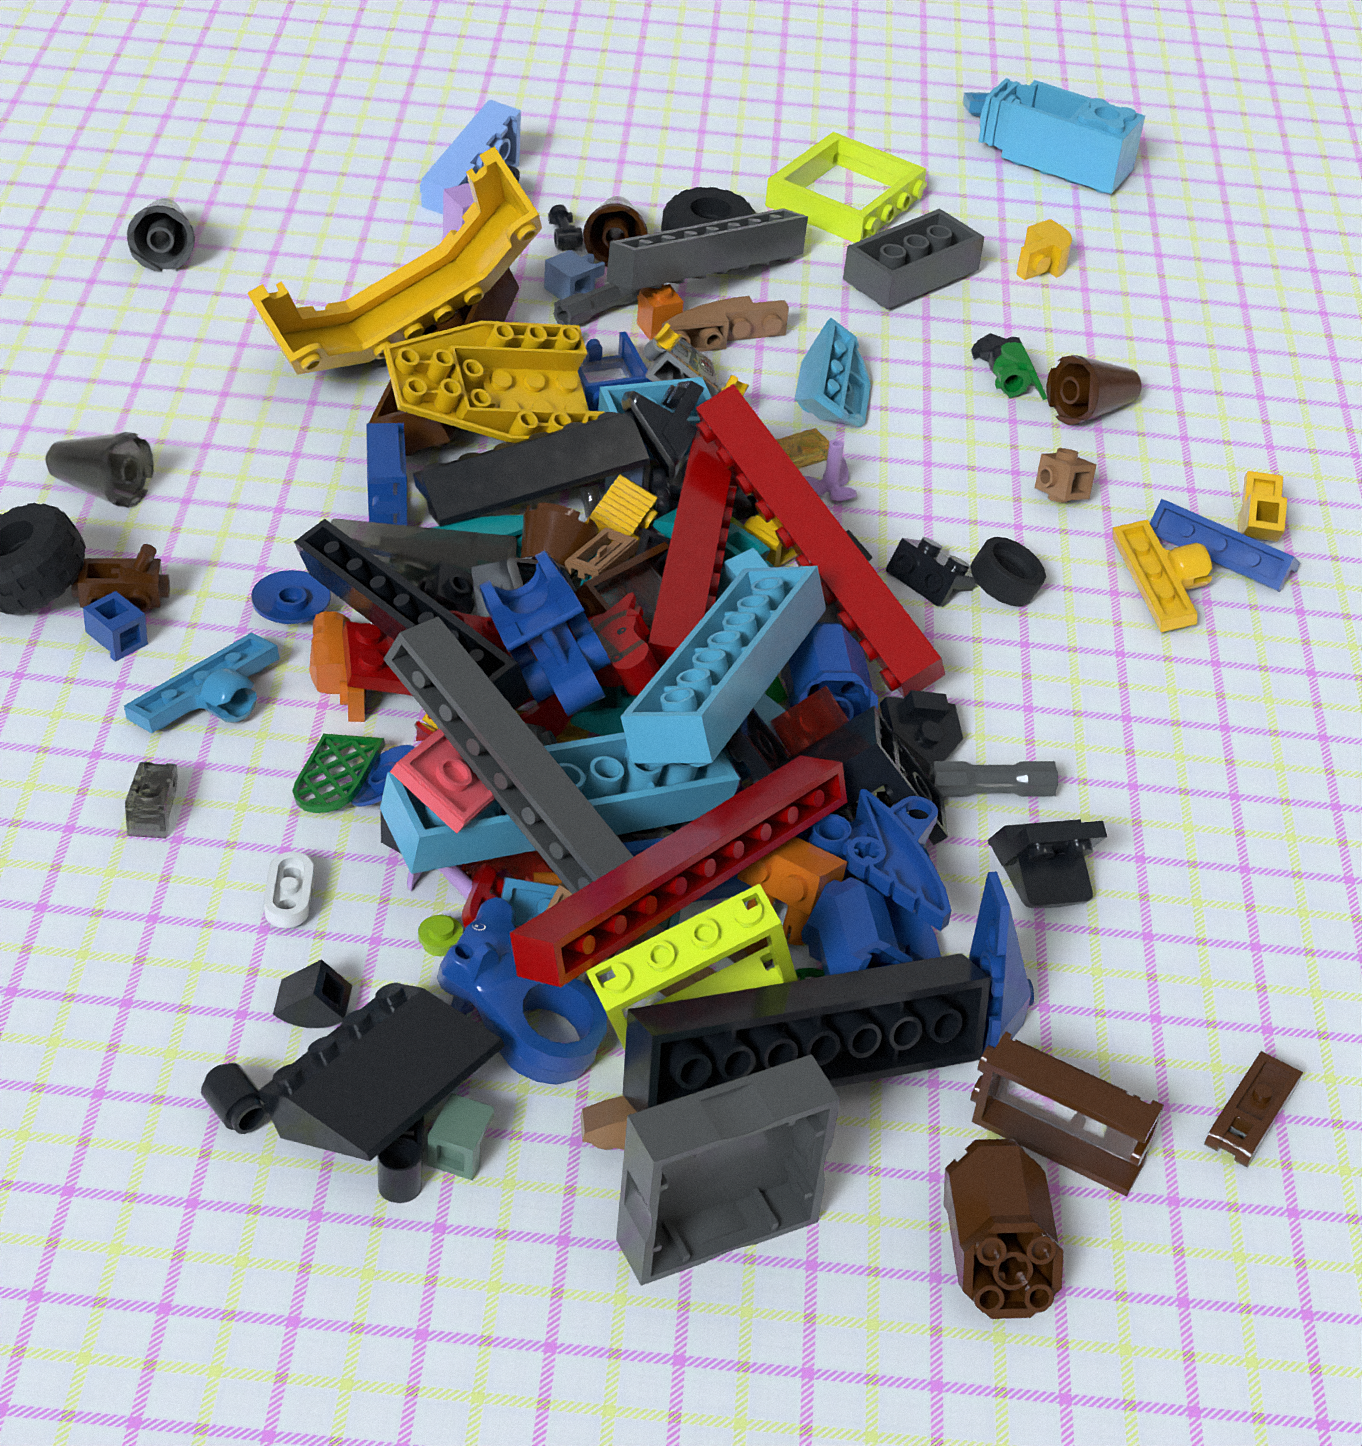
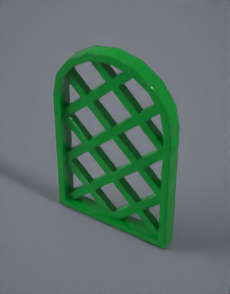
[292,734,386,813]

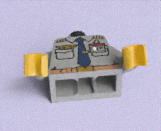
[643,323,749,397]

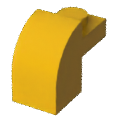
[1016,219,1072,280]
[1238,471,1287,542]

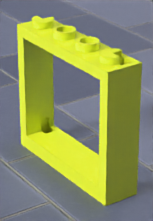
[765,132,927,243]
[586,883,798,1050]

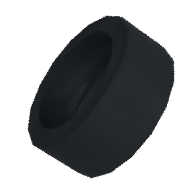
[970,537,1046,606]

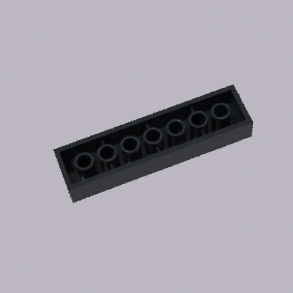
[622,953,991,1112]

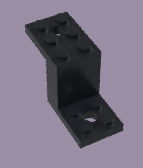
[726,706,948,845]

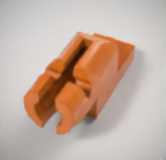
[309,611,366,722]

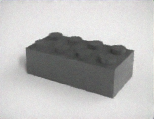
[843,208,984,309]

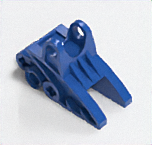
[479,550,612,717]
[796,789,952,961]

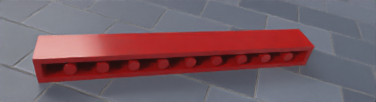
[696,384,945,698]
[648,423,738,668]
[510,755,847,988]

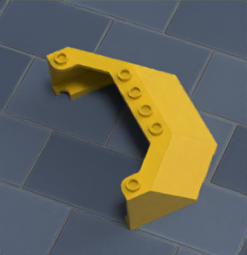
[247,146,542,375]

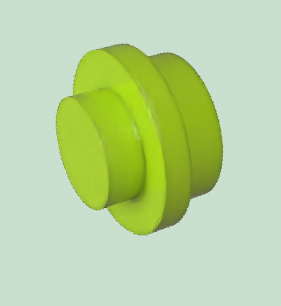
[418,915,463,957]

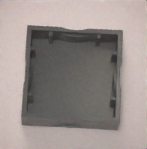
[616,1054,840,1286]

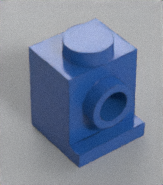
[83,591,148,662]

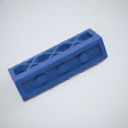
[1150,498,1301,592]

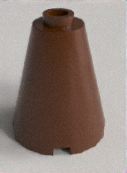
[583,196,648,267]
[1046,355,1142,425]
[521,503,599,580]

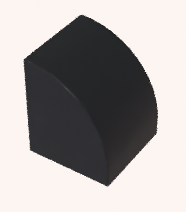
[273,959,353,1028]

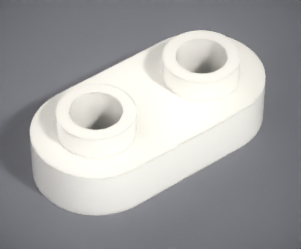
[264,852,314,928]

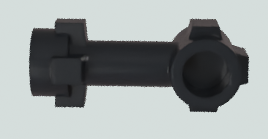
[548,204,583,251]

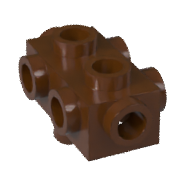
[71,544,170,612]

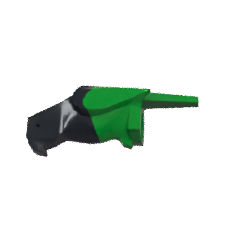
[971,333,1047,400]

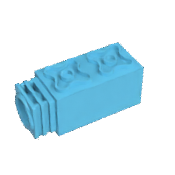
[978,78,1145,194]

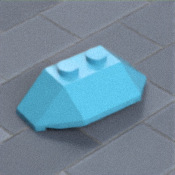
[794,318,871,427]

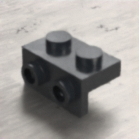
[886,537,976,607]

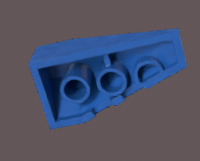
[968,871,1034,1057]

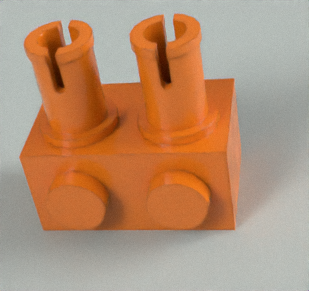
[737,836,847,945]

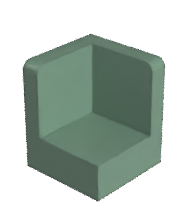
[428,1093,494,1180]

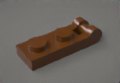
[1204,1051,1303,1168]

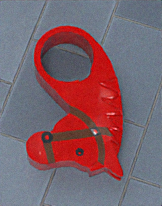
[515,592,660,738]

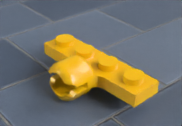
[1112,519,1212,632]

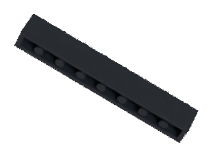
[294,519,531,710]

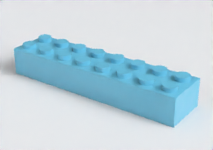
[621,566,826,767]
[380,732,740,874]

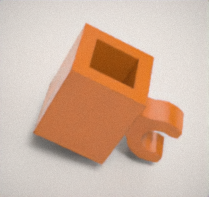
[637,284,684,340]

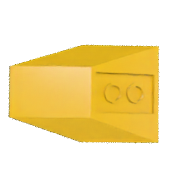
[383,321,605,443]

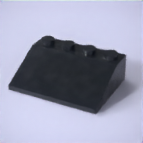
[258,982,505,1161]

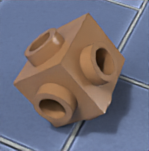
[1034,448,1097,503]

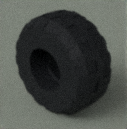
[661,187,756,232]
[0,503,86,615]

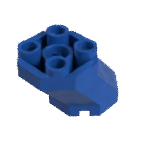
[781,622,878,744]
[801,877,913,976]

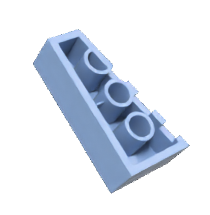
[420,99,521,214]

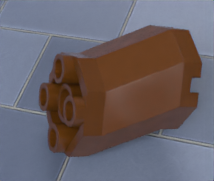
[943,1139,1064,1319]

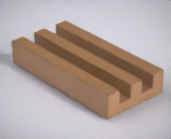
[565,528,638,580]

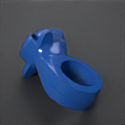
[437,897,607,1085]

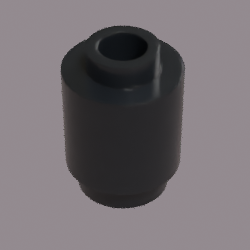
[201,1063,268,1134]

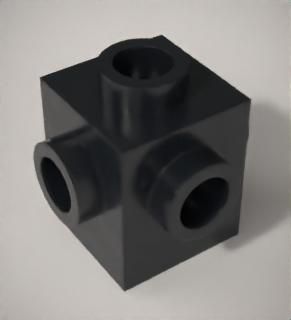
[418,560,475,615]

